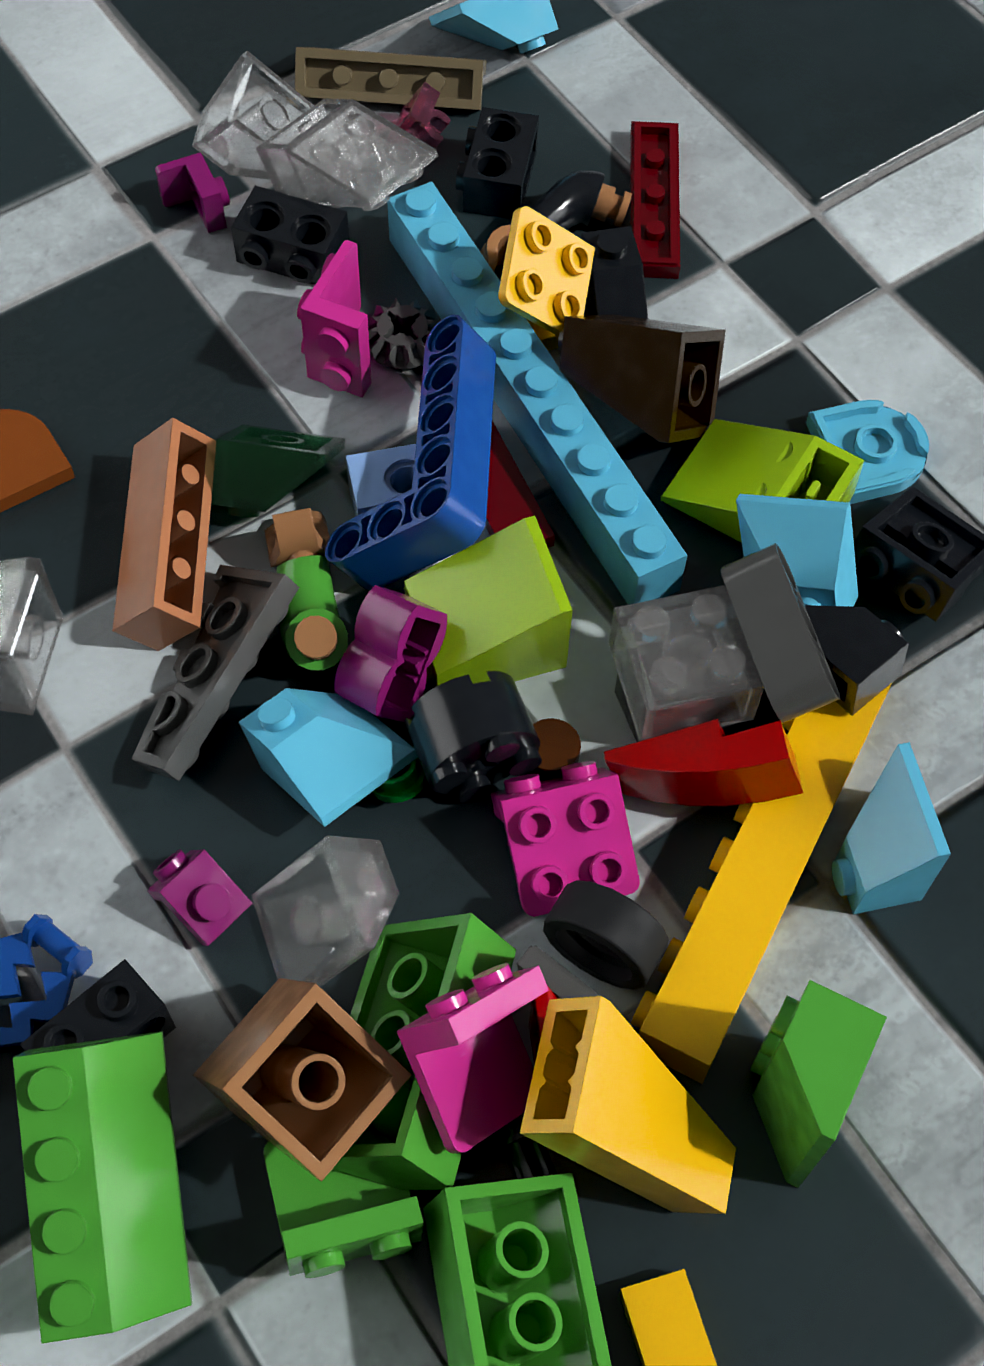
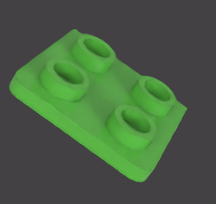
[263,1142,423,1278]

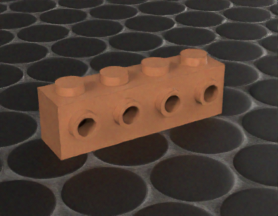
[112,418,217,651]

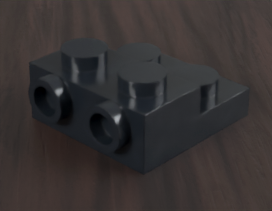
[854,486,984,622]

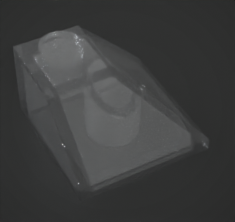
[192,51,319,183]
[251,835,399,987]

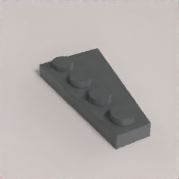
[131,565,300,781]

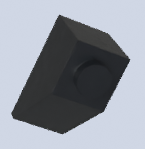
[581,226,648,319]
[805,605,909,716]

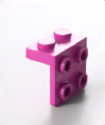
[297,240,372,398]
[491,761,640,917]
[396,963,549,1154]

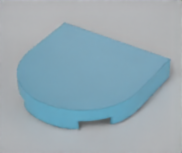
[806,400,929,504]

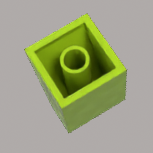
[404,516,573,688]

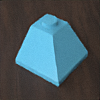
[429,0,559,54]
[736,494,858,607]
[239,688,418,827]
[832,742,951,915]

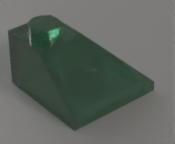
[211,424,345,518]

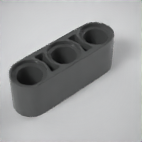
[721,543,840,723]

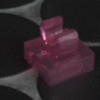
[388,82,451,151]

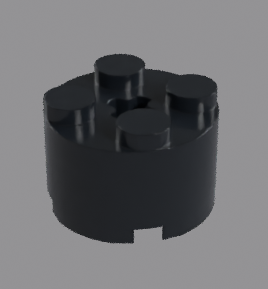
[405,671,542,803]

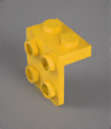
[498,206,595,350]

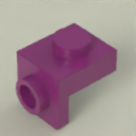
[155,152,230,233]
[147,849,253,946]

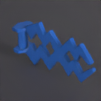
[0,914,93,1048]

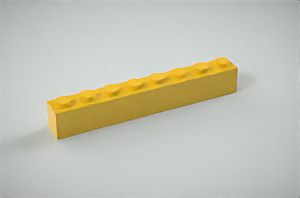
[631,682,893,1084]

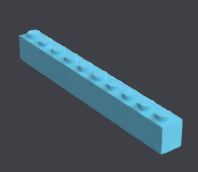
[387,181,687,612]

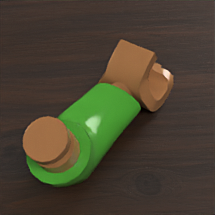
[264,508,348,671]

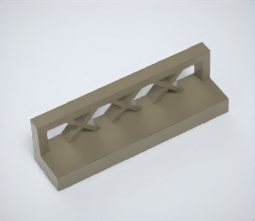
[295,47,487,110]

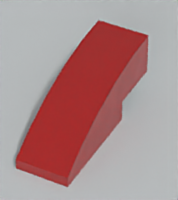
[604,719,803,806]

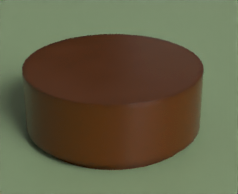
[531,718,581,779]

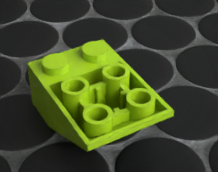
[661,419,864,543]

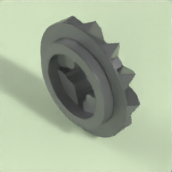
[368,298,439,369]

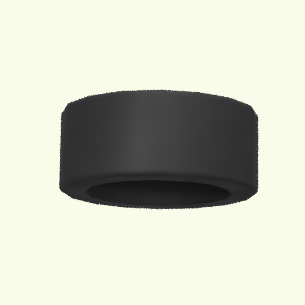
[543,880,669,990]

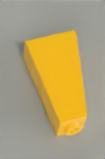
[520,996,736,1214]

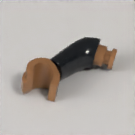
[480,170,632,271]

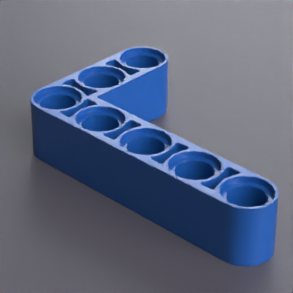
[325,315,496,591]

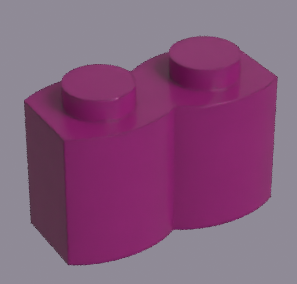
[335,585,447,722]

